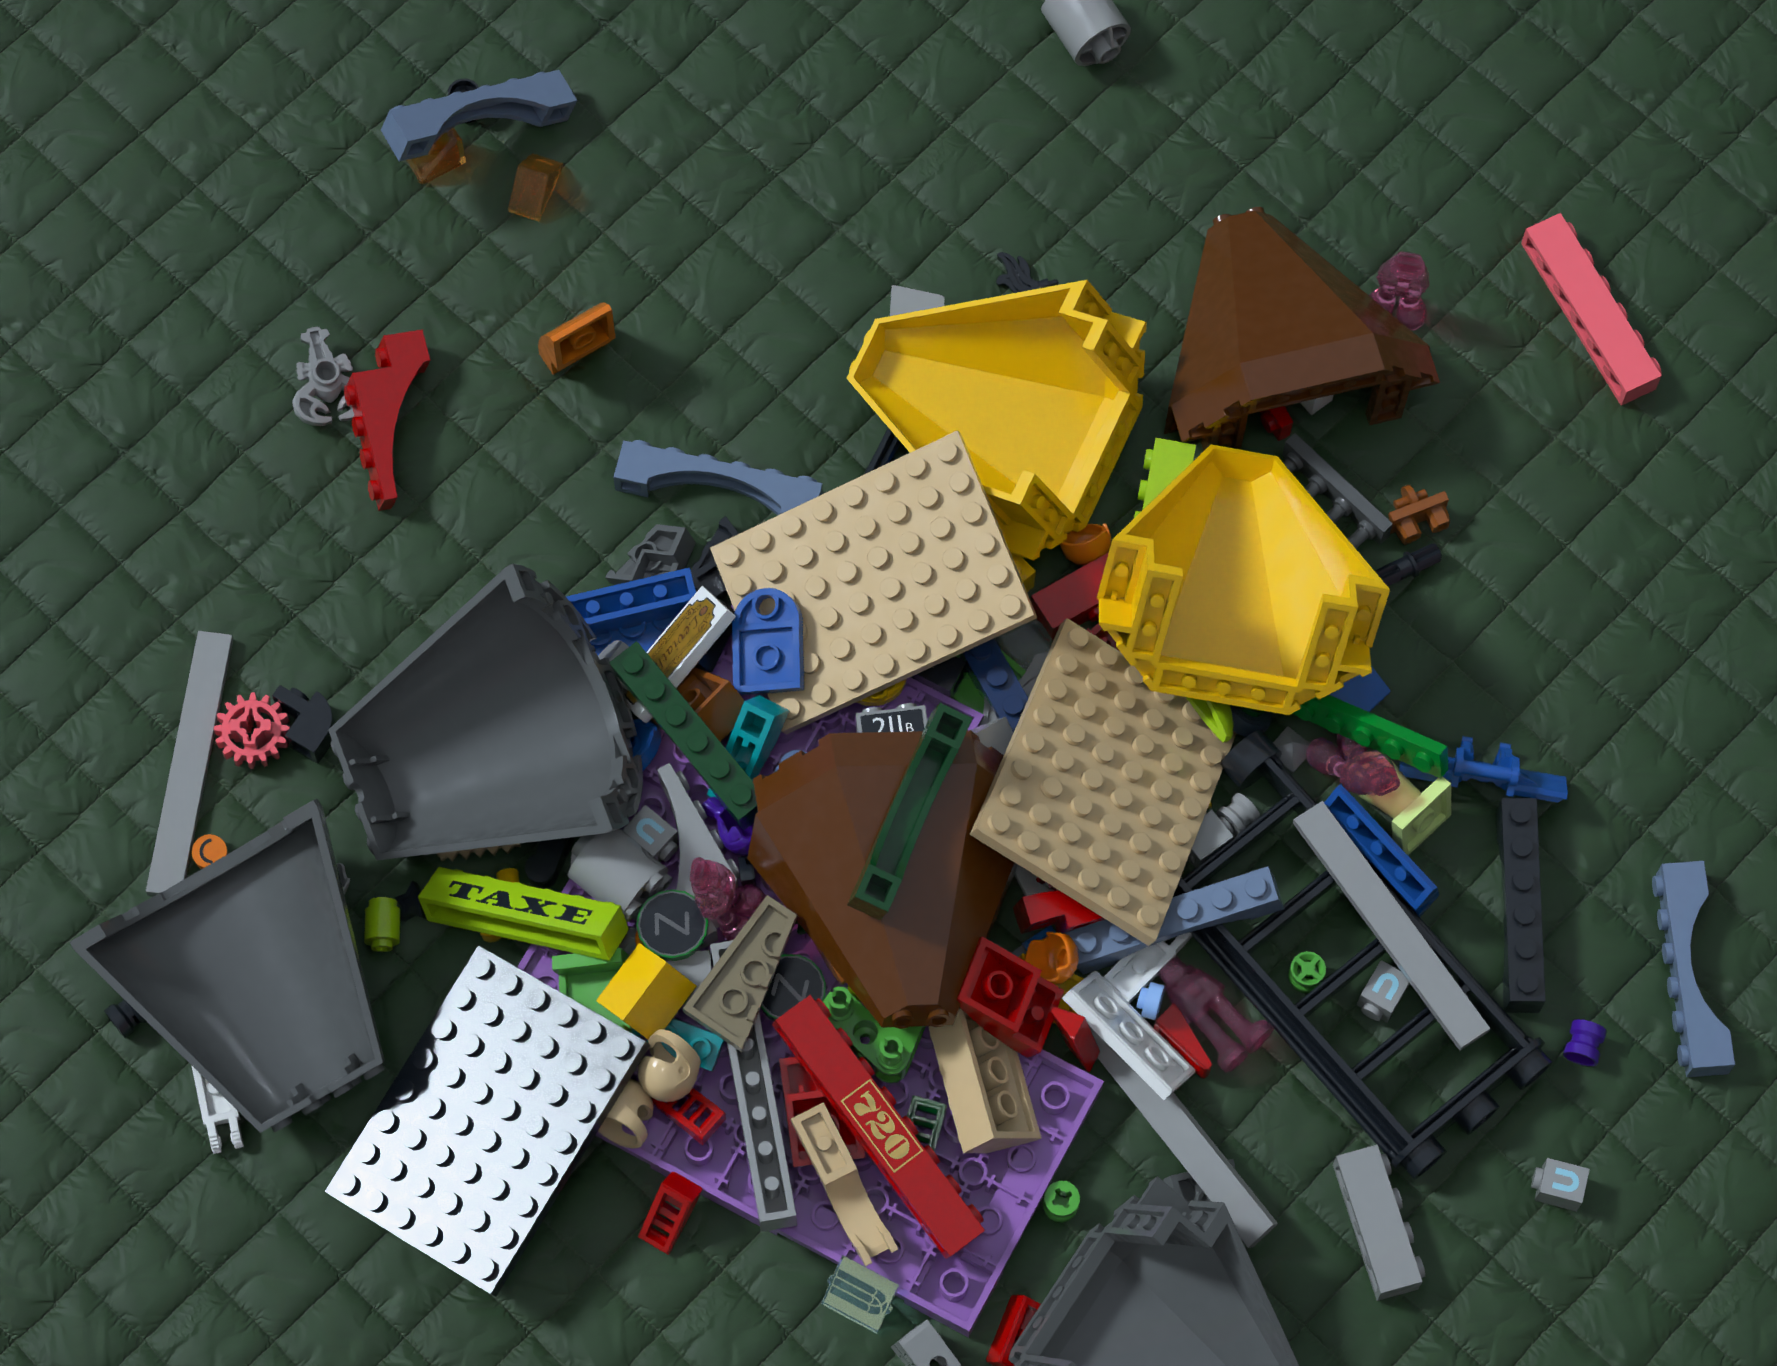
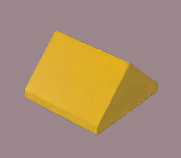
[596,943,697,1040]

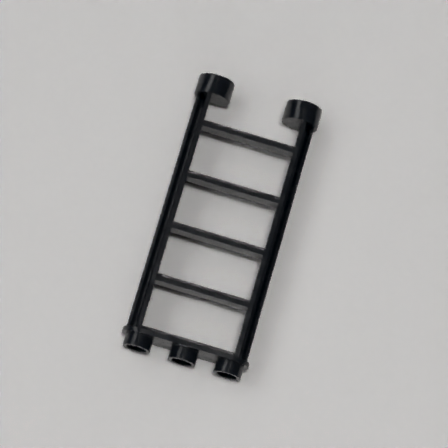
[1173,730,1553,1180]

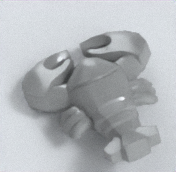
[292,327,355,426]

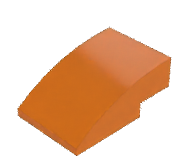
[538,302,616,375]

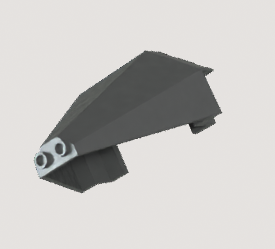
[1009,1176,1299,1366]

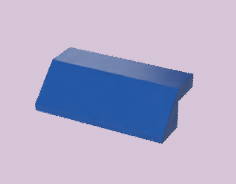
[566,567,696,655]
[1324,784,1439,917]

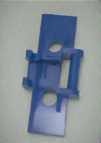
[1399,736,1568,803]

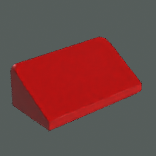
[1051,1007,1100,1072]
[986,1295,1041,1366]

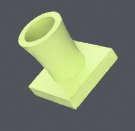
[1359,760,1452,855]

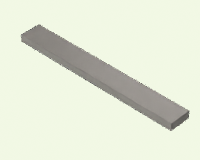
[146,631,234,896]
[1293,801,1490,1051]
[1089,1026,1278,1248]

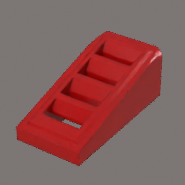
[1154,1003,1212,1079]
[652,1087,726,1146]
[638,1172,702,1255]

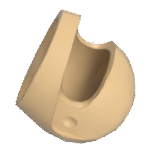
[638,1029,701,1102]
[598,1078,654,1149]

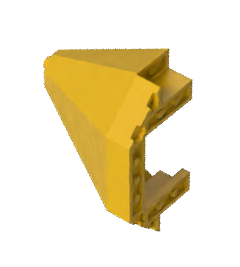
[846,280,1147,561]
[1097,444,1390,715]

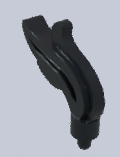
[996,252,1059,293]

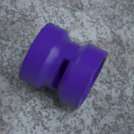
[1563,1019,1607,1067]

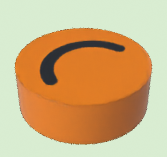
[192,834,228,869]

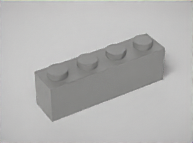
[1333,1144,1425,1301]

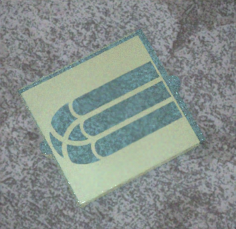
[821,1255,899,1334]

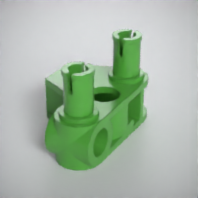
[823,986,926,1084]

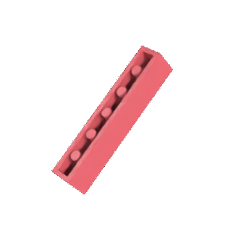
[1521,213,1662,406]

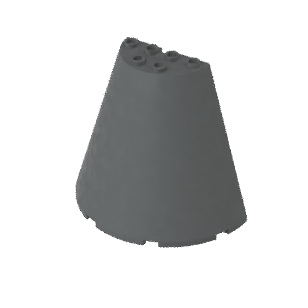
[328,564,643,861]
[69,799,385,1133]

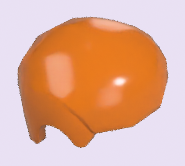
[1060,523,1112,566]
[1025,931,1079,985]

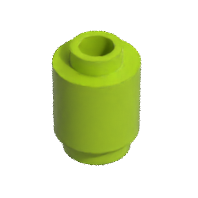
[364,897,401,952]

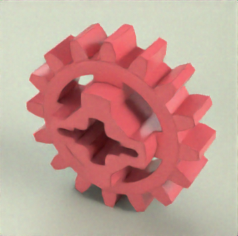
[213,692,290,769]

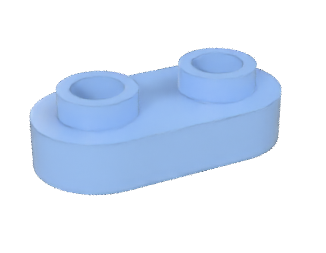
[1136,982,1166,1021]

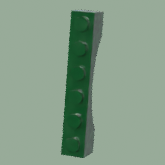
[609,641,758,831]
[847,703,973,920]

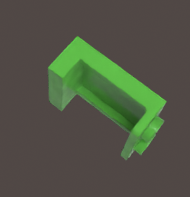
[552,948,633,1034]

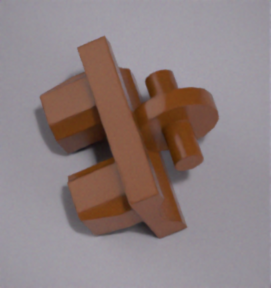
[1388,484,1450,545]

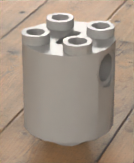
[1041,0,1131,66]
[568,829,673,922]

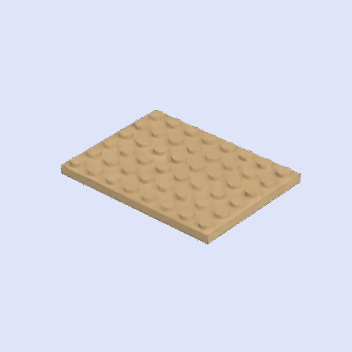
[710,430,1037,735]
[970,618,1237,946]

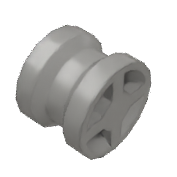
[1216,793,1260,836]

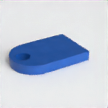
[732,588,804,696]

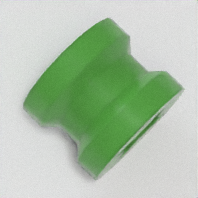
[1288,951,1326,993]
[1043,1181,1080,1222]

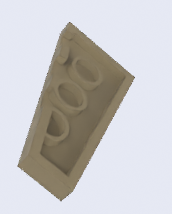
[683,895,797,1052]

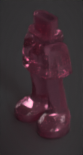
[1369,252,1429,330]
[1306,734,1400,796]
[690,857,766,941]
[1157,956,1274,1073]

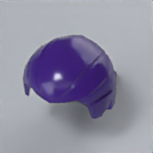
[701,797,754,855]

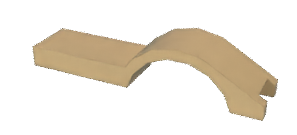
[790,1102,898,1267]

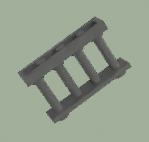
[1282,433,1393,549]

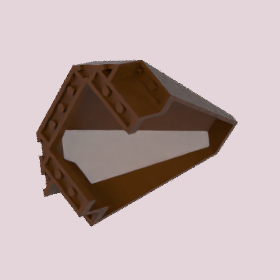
[1164,207,1440,451]
[747,730,1018,1029]

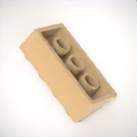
[928,1007,1041,1153]

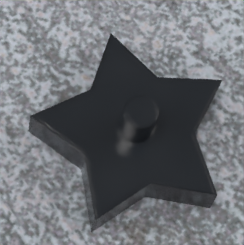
[395,881,426,922]

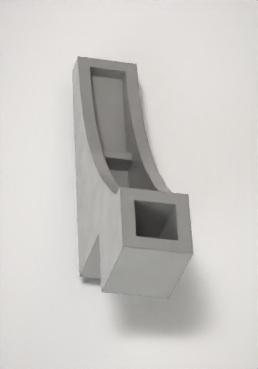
[657,763,740,951]

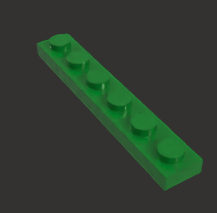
[1292,695,1448,779]

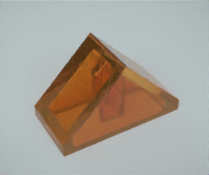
[406,128,466,184]
[508,153,563,222]

